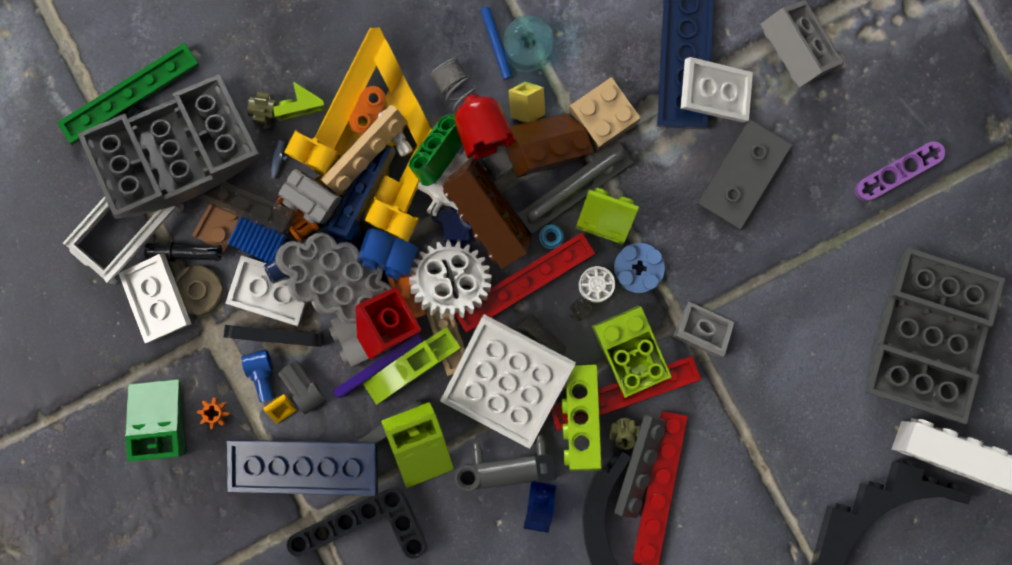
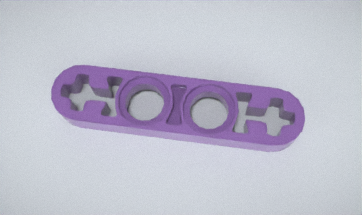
[855,141,945,202]

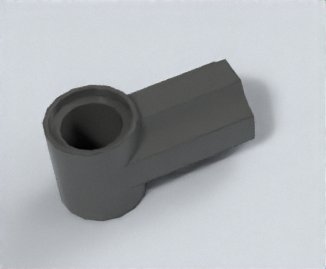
[278,361,326,415]

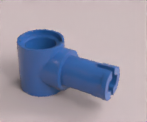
[241,349,274,402]

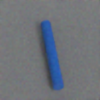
[480,7,513,80]

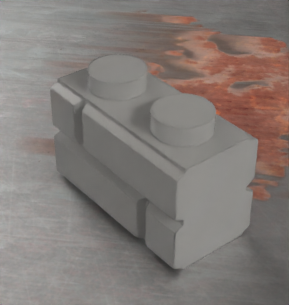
[278,169,342,225]

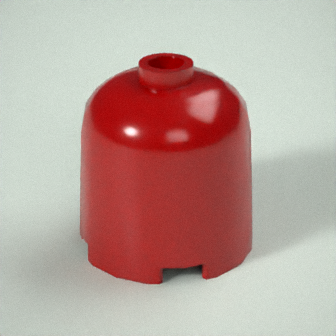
[454,94,515,160]

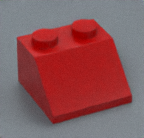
[355,286,422,360]

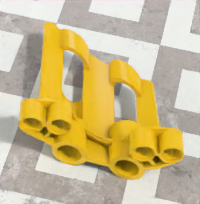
[284,28,432,242]

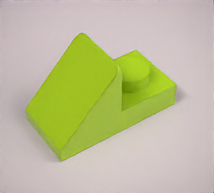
[273,82,327,121]

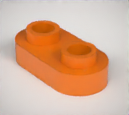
[349,86,386,135]

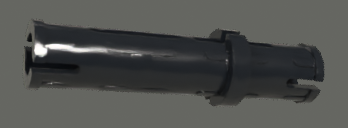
[144,241,222,262]

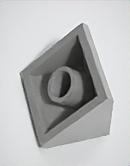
[672,301,734,358]

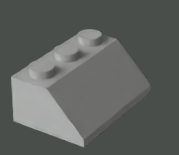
[760,0,844,88]

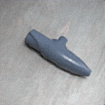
[271,140,288,179]

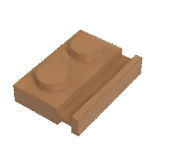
[192,191,250,253]

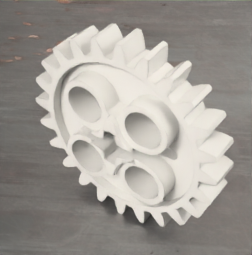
[409,241,492,320]

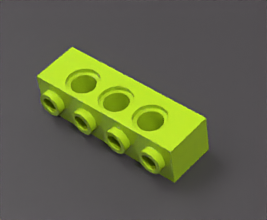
[562,365,601,472]

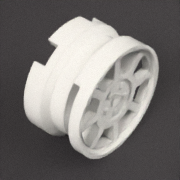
[579,266,615,303]

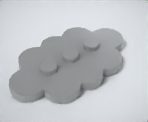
[275,233,391,324]

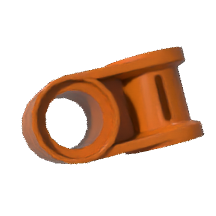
[276,197,321,242]

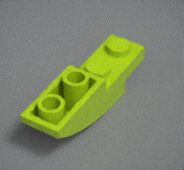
[363,327,461,405]

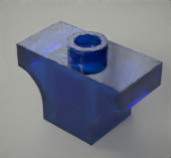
[432,206,472,243]
[523,482,556,533]

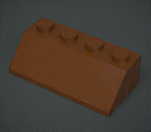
[442,156,532,269]

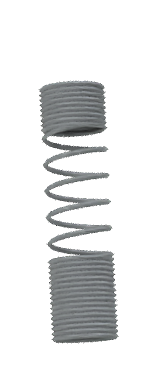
[431,58,514,180]

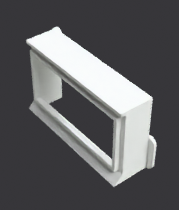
[63,196,184,285]

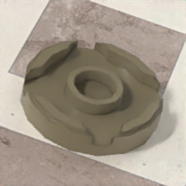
[174,266,223,316]

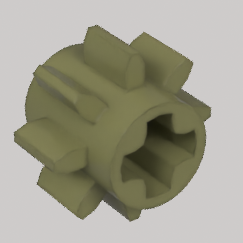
[247,92,276,124]
[609,418,640,450]

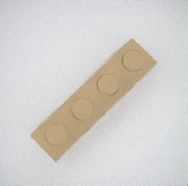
[321,105,408,196]

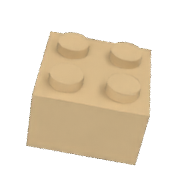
[569,77,640,152]

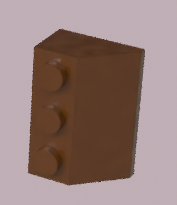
[505,113,594,178]

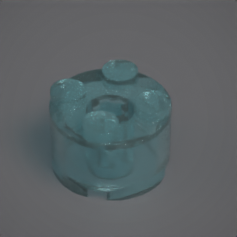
[503,16,554,72]

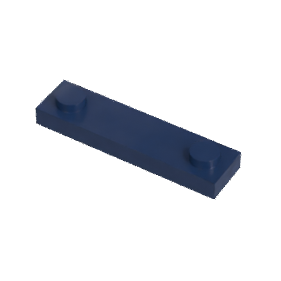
[327,145,396,240]

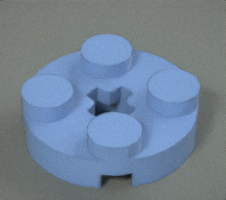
[614,243,665,294]

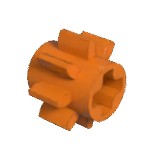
[197,397,231,429]

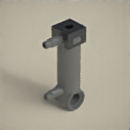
[455,434,556,491]

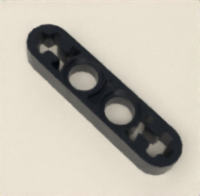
[223,325,323,347]

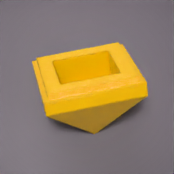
[263,394,297,424]

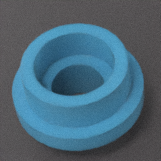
[539,224,564,250]

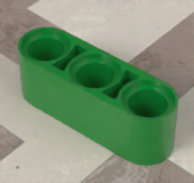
[409,114,463,186]

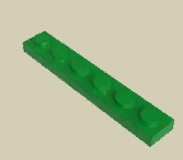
[57,43,200,145]

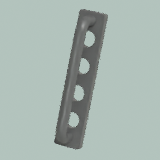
[518,143,633,234]

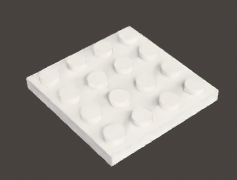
[440,315,576,449]

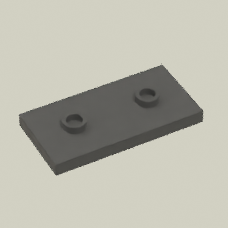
[697,119,792,230]

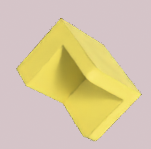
[508,82,545,123]

